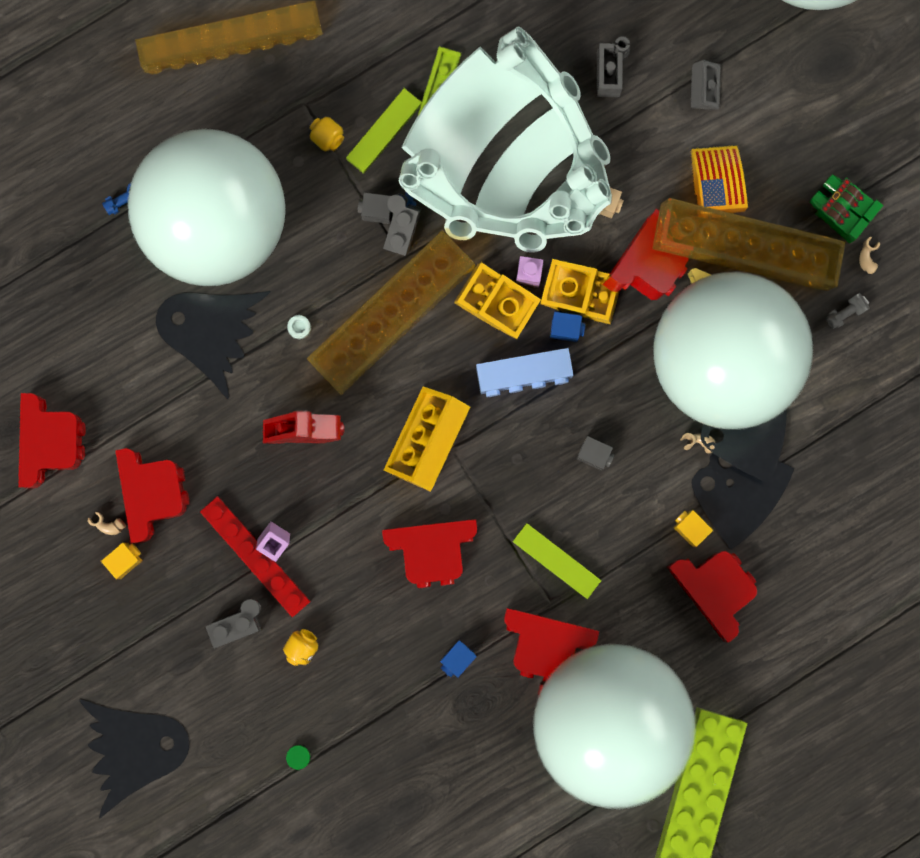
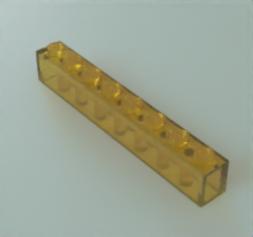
[135,0,323,74]

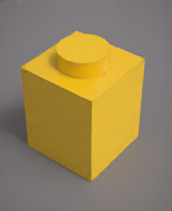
[673,510,713,547]
[101,543,143,579]

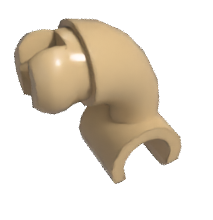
[859,237,880,274]
[680,433,716,454]
[88,512,126,535]

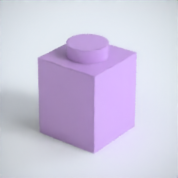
[516,256,543,287]
[256,521,290,562]

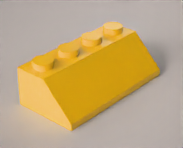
[384,387,470,492]

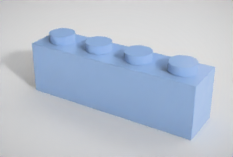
[476,348,573,397]

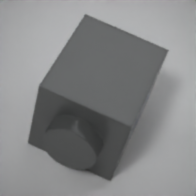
[358,193,391,224]
[576,436,614,470]

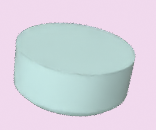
[287,315,311,339]

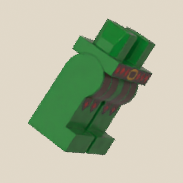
[809,174,884,244]

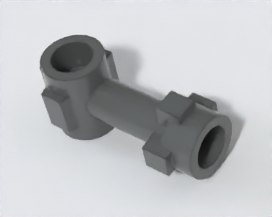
[826,293,870,329]

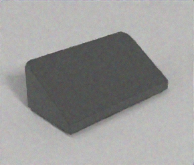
[691,60,721,110]

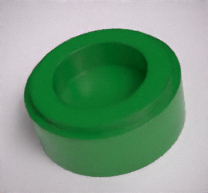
[286,745,311,770]

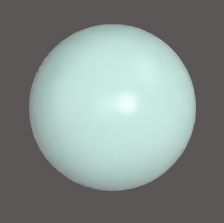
[128,129,285,286]
[654,272,813,429]
[534,644,695,808]

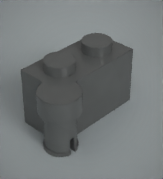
[597,36,630,97]
[383,193,422,256]
[205,599,262,648]

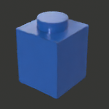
[550,312,585,342]
[440,640,477,678]

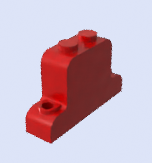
[602,209,689,300]
[18,393,86,488]
[263,411,344,444]
[115,449,189,544]
[382,519,477,588]
[666,551,757,643]
[504,608,599,682]

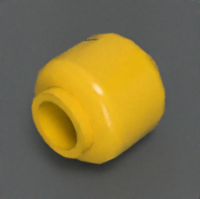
[309,117,344,151]
[283,629,319,666]

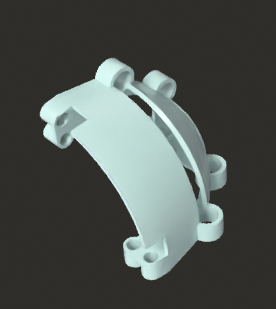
[399,27,612,252]

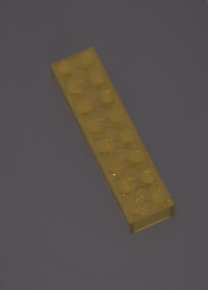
[652,198,845,291]
[307,230,475,395]

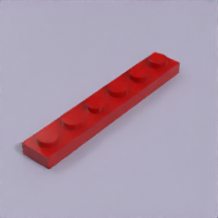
[200,496,311,618]

